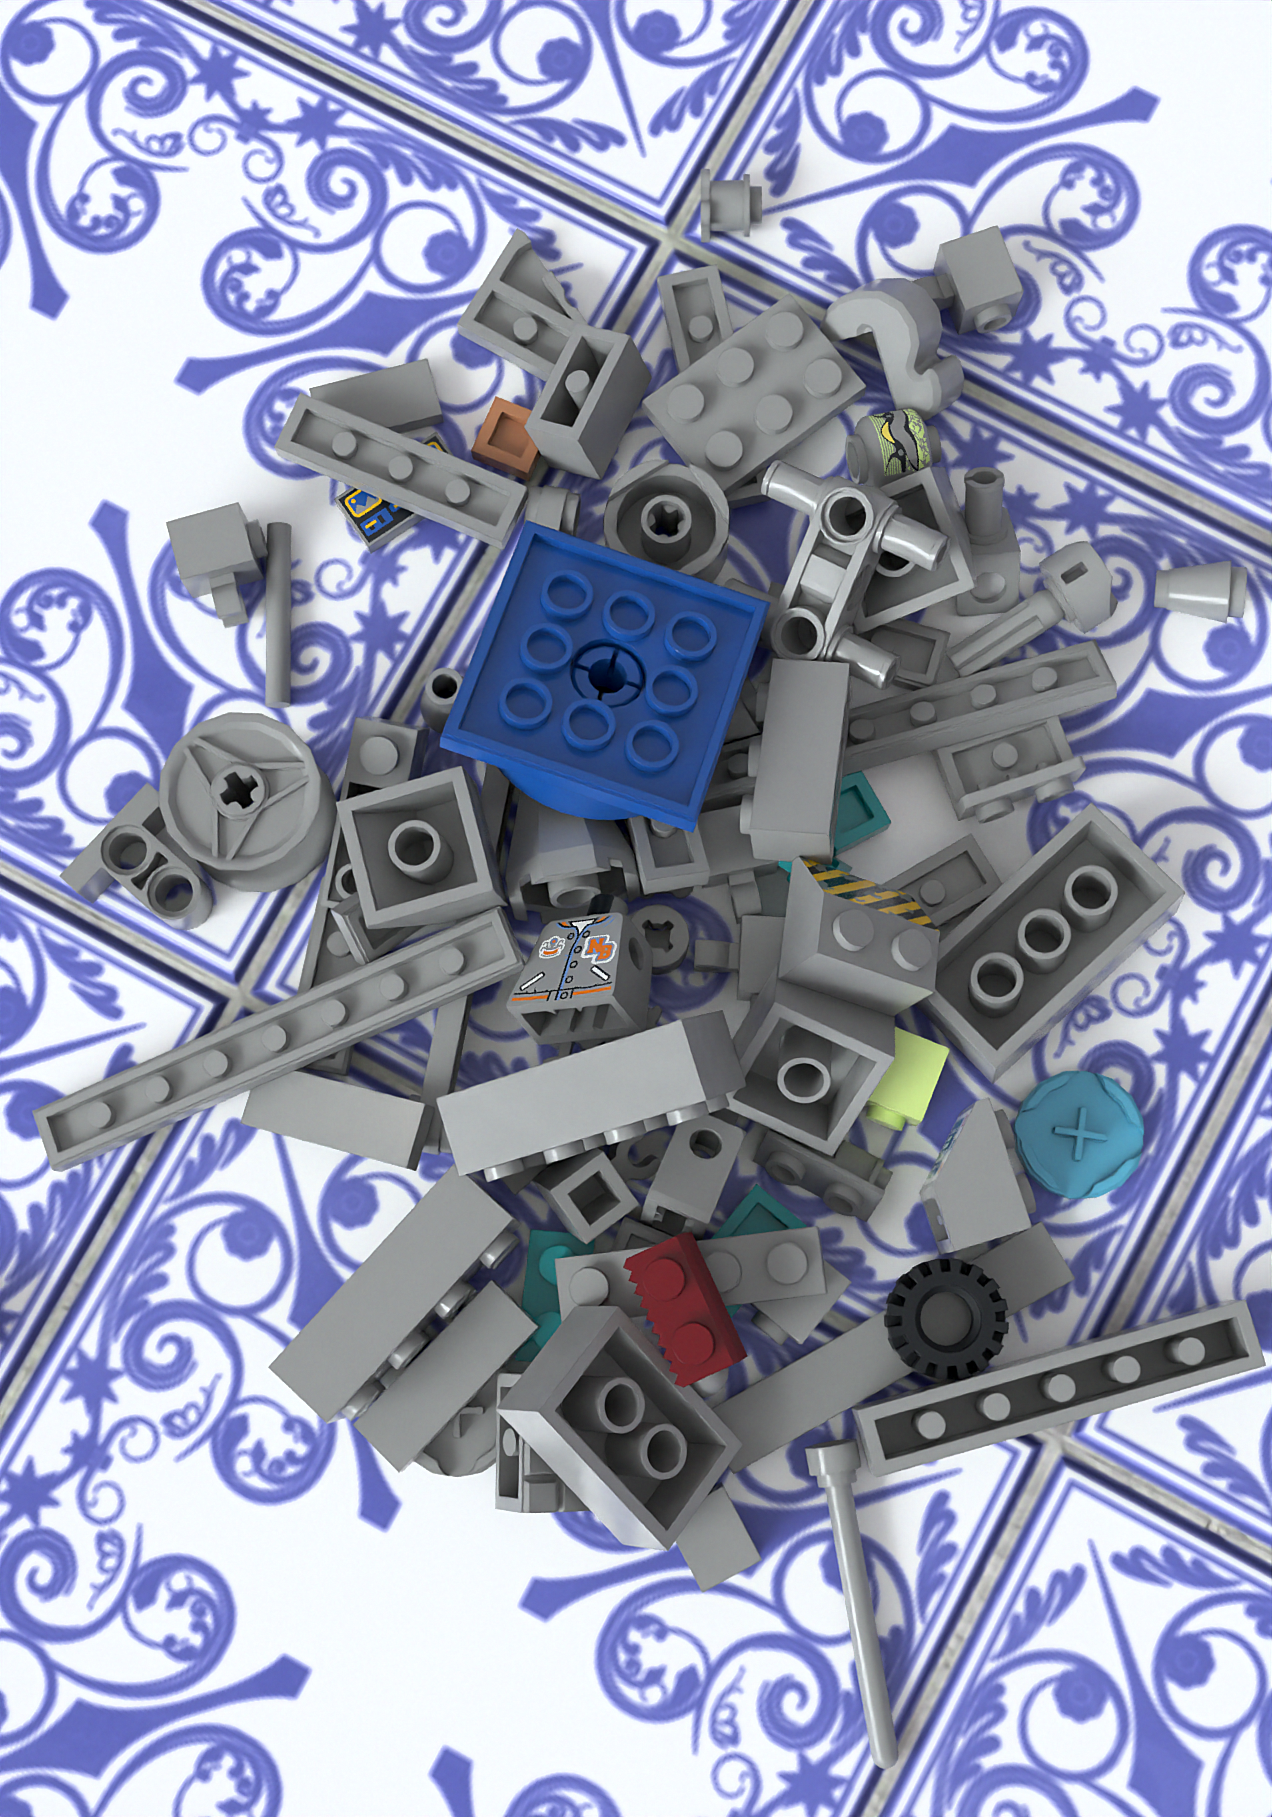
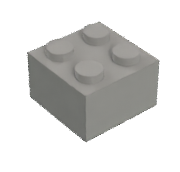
[726,963,895,1156]

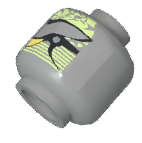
[845,409,942,488]

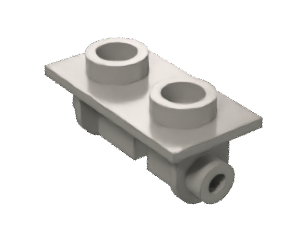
[753,1128,893,1222]

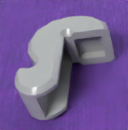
[820,278,964,421]

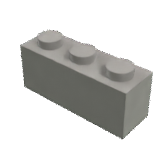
[740,658,852,865]

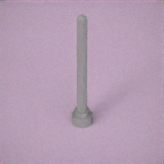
[805,1439,899,1769]

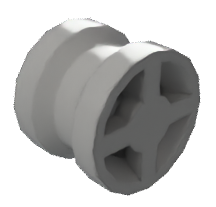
[630,904,690,975]

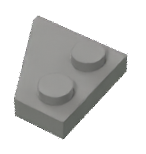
[457,228,589,382]

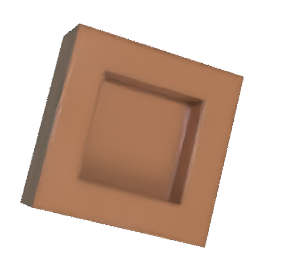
[471,396,541,481]

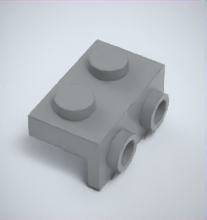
[932,715,1086,824]

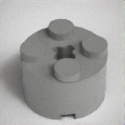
[603,459,730,583]

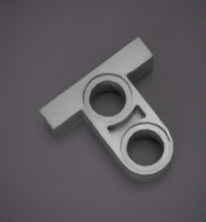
[59,782,214,930]

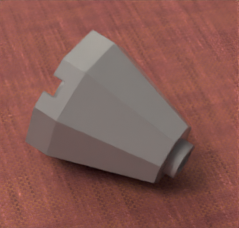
[505,791,641,925]

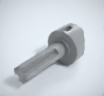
[945,541,1118,677]

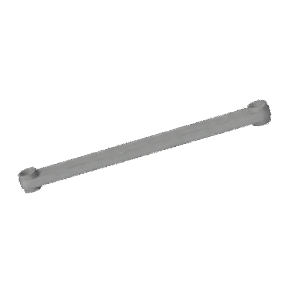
[408,485,581,1155]

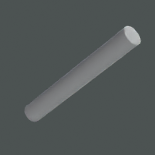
[265,522,292,708]

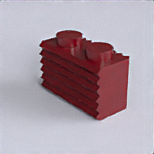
[623,1231,748,1388]

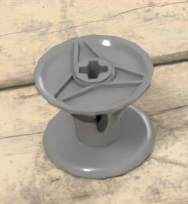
[158,712,337,892]

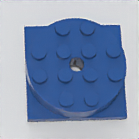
[440,520,771,833]

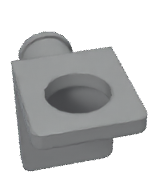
[955,467,1021,616]

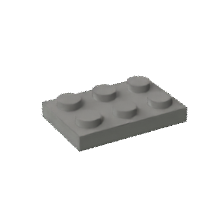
[642,293,866,497]

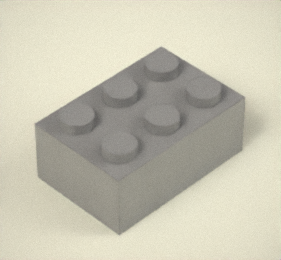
[496,1306,743,1551]

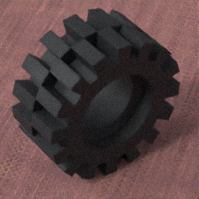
[884,1258,1009,1380]

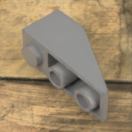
[320,716,430,908]

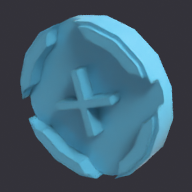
[1013,1071,1144,1199]

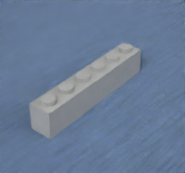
[851,1300,1267,1477]

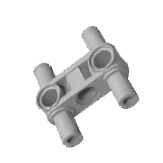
[723,460,952,690]

